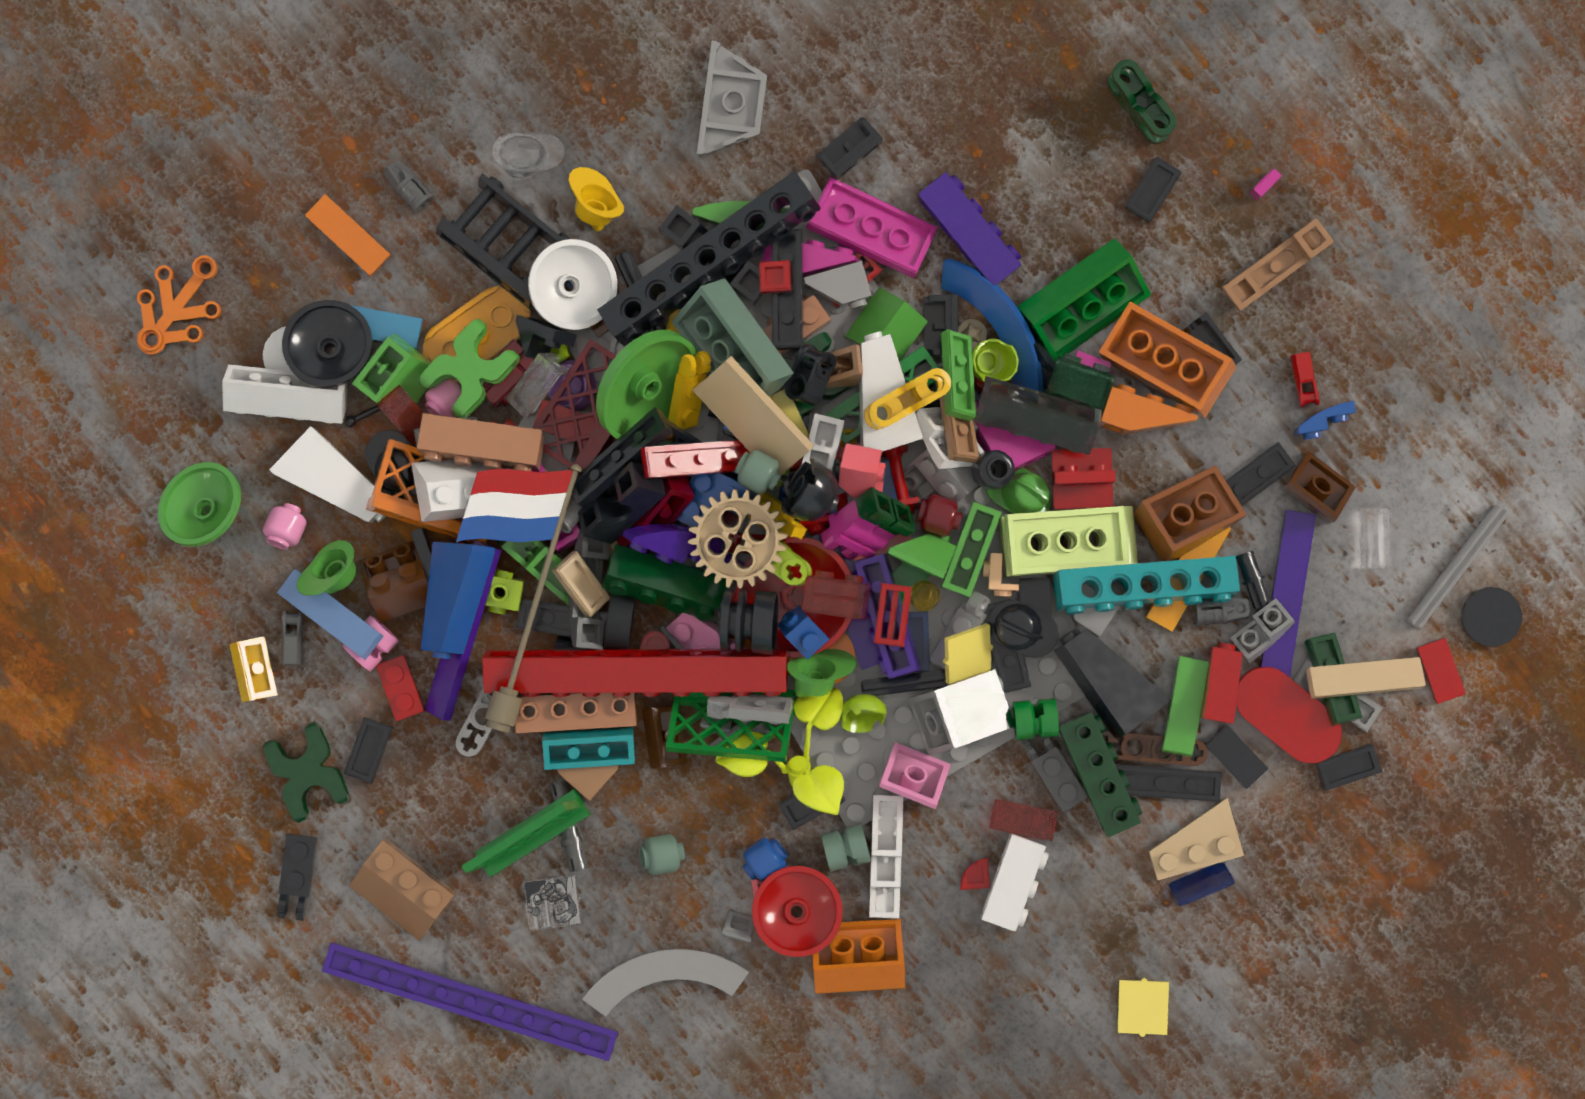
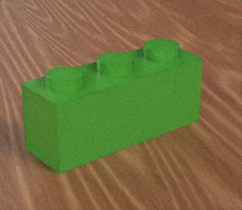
[940,502,1002,598]

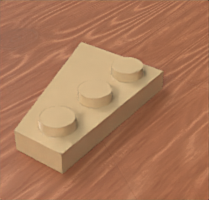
[1148,798,1244,880]

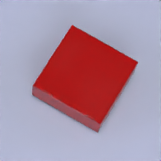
[759,260,791,294]

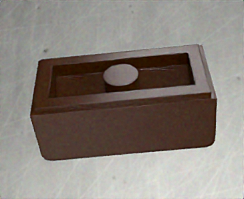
[642,705,687,768]

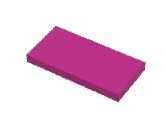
[806,177,938,279]

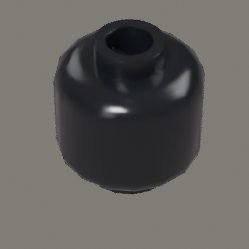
[972,450,1015,490]

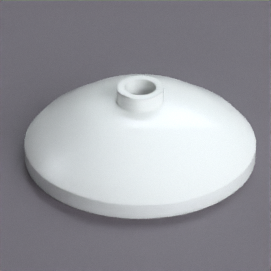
[528,239,618,330]

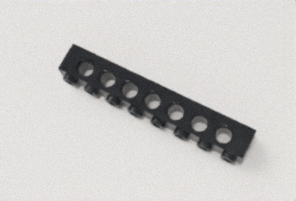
[597,171,822,347]

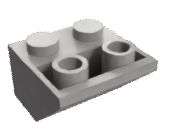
[903,449,978,503]

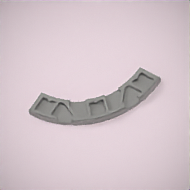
[582,948,750,1017]

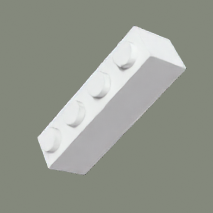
[222,364,347,424]

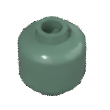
[734,450,782,495]
[639,834,685,876]

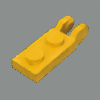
[668,351,712,429]

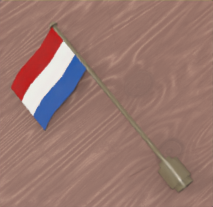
[456,464,582,733]

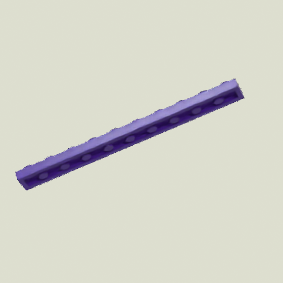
[321,942,618,1061]

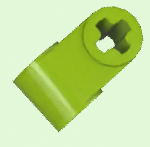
[766,540,812,586]

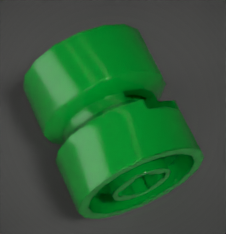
[1012,698,1059,740]

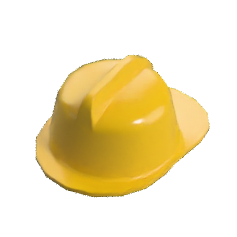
[568,167,624,232]

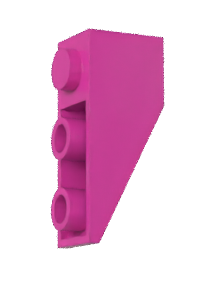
[762,239,860,279]

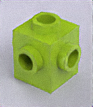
[485,570,525,614]

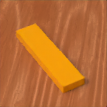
[1146,527,1231,632]

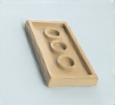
[693,356,814,474]

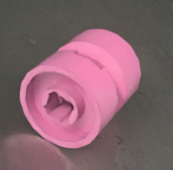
[342,615,399,672]

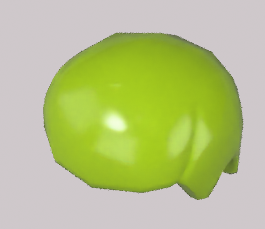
[972,339,1019,385]
[840,694,887,733]

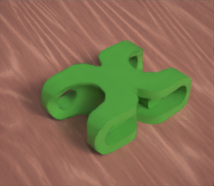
[419,319,520,419]

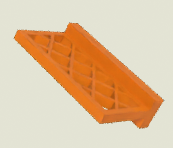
[365,439,487,545]

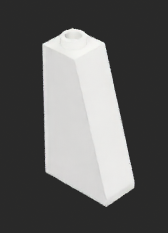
[859,331,923,452]
[269,426,386,523]

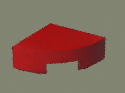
[960,857,990,890]

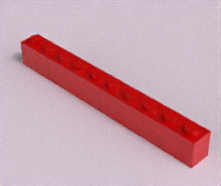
[482,649,788,697]

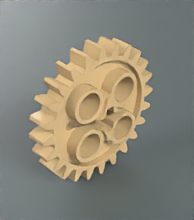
[688,489,788,588]

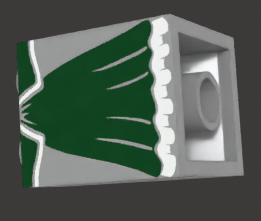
[909,669,1015,755]

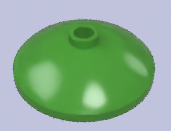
[158,462,241,547]

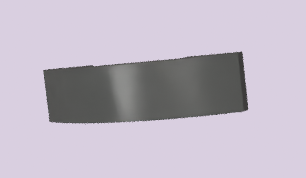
[568,529,610,650]

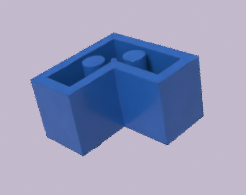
[677,473,758,527]

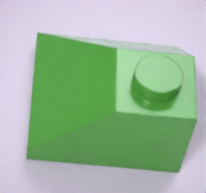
[886,533,957,579]

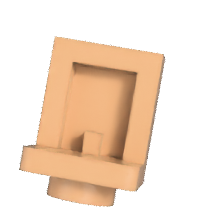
[982,553,1019,597]

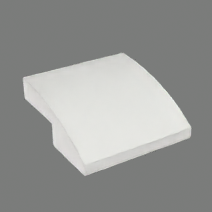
[916,407,984,469]

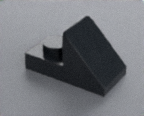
[516,314,577,361]

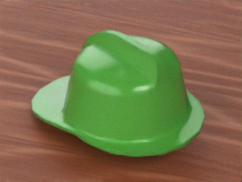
[986,468,1051,514]
[296,540,356,596]
[787,649,856,698]

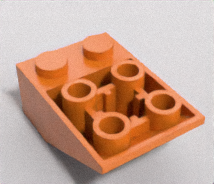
[1096,384,1198,435]

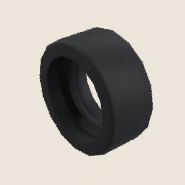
[604,593,636,649]

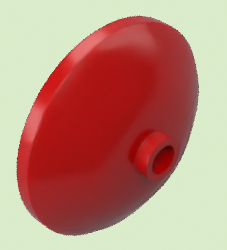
[752,866,843,957]

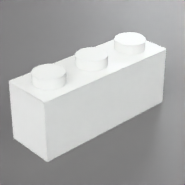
[980,833,1049,932]

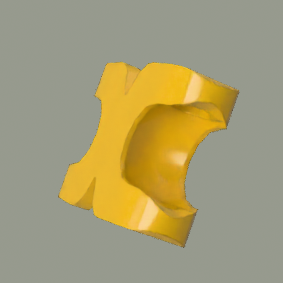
[864,368,951,430]

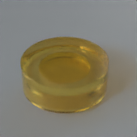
[910,580,940,612]

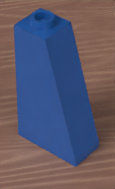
[421,542,495,659]

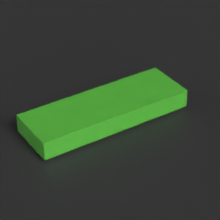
[941,329,976,421]

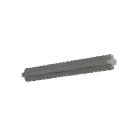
[1407,505,1508,629]

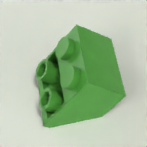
[352,333,432,417]

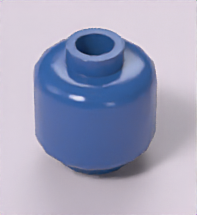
[742,837,788,881]

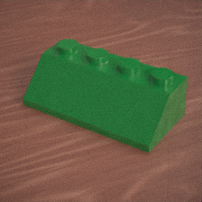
[1017,238,1152,363]

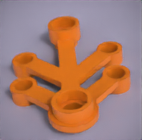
[136,255,222,355]

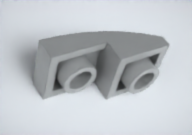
[1230,598,1295,663]

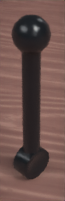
[345,404,386,427]

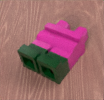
[821,487,916,560]

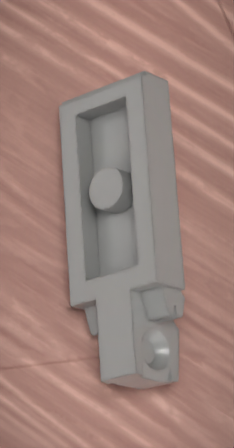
[929,591,991,669]
[707,694,793,724]

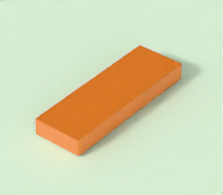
[305,194,391,277]

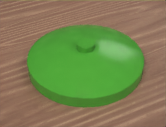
[596,330,697,440]

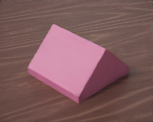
[878,742,951,809]

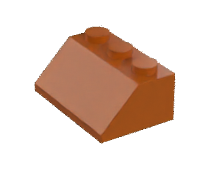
[813,919,905,994]

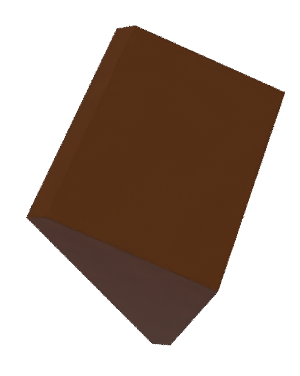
[1280,451,1356,524]

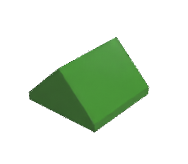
[845,287,928,362]

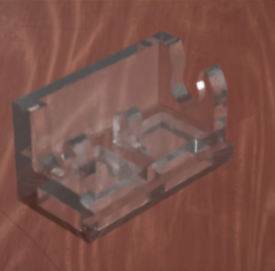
[505,353,569,419]

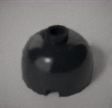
[781,458,839,521]

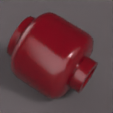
[916,494,962,537]

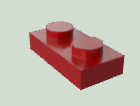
[376,655,425,721]

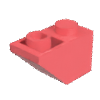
[839,443,886,499]

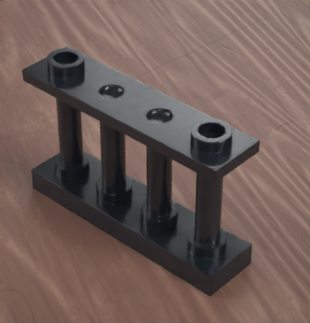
[436,173,570,309]

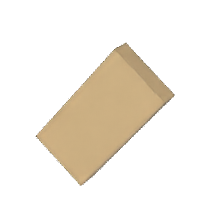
[551,551,610,617]

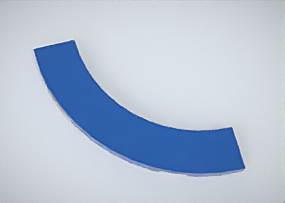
[941,258,1043,401]

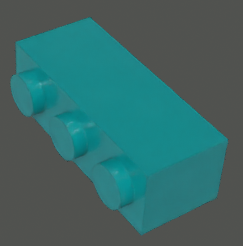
[542,726,635,770]

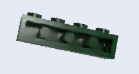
[602,544,728,623]
[1059,711,1143,837]

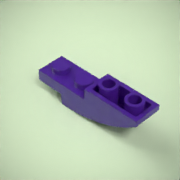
[622,524,745,566]

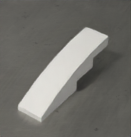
[869,795,903,919]

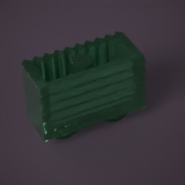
[1045,353,1116,411]

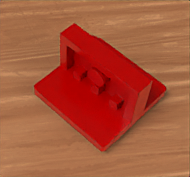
[1051,448,1116,509]

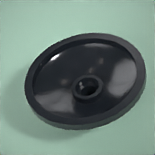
[282,300,373,387]

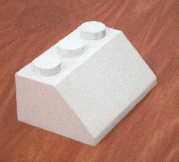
[411,459,508,522]

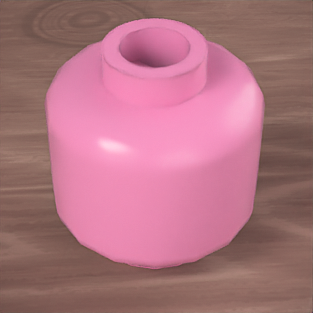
[425,379,462,418]
[262,503,307,550]

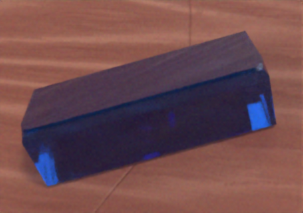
[1169,862,1235,907]

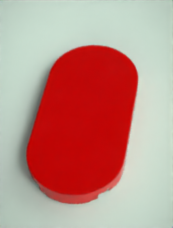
[1236,666,1342,763]

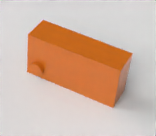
[1098,302,1237,418]

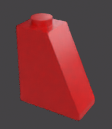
[1200,642,1243,724]

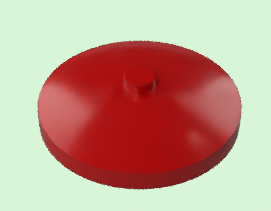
[735,537,856,657]

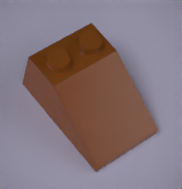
[1134,465,1247,562]

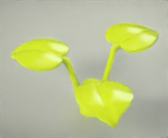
[716,686,844,815]

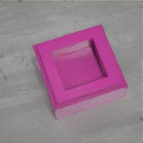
[1250,169,1282,201]

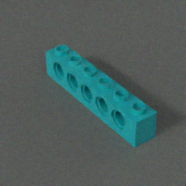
[1053,556,1240,615]

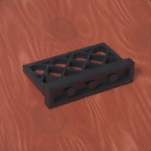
[572,407,703,509]

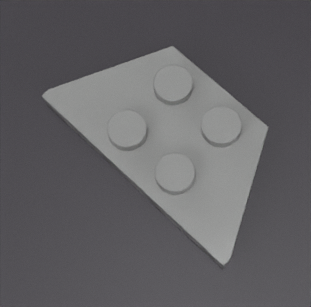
[697,40,767,156]

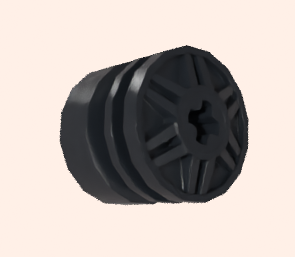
[717,588,779,655]

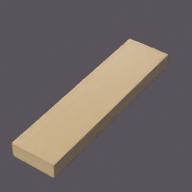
[1306,657,1426,699]

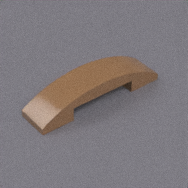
[1222,218,1334,312]

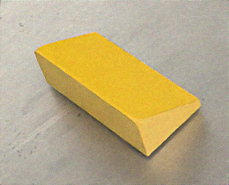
[230,636,277,702]

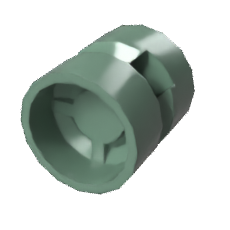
[821,824,871,872]

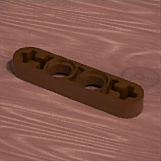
[1102,731,1208,766]

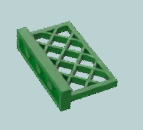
[666,689,796,762]
[462,789,591,877]

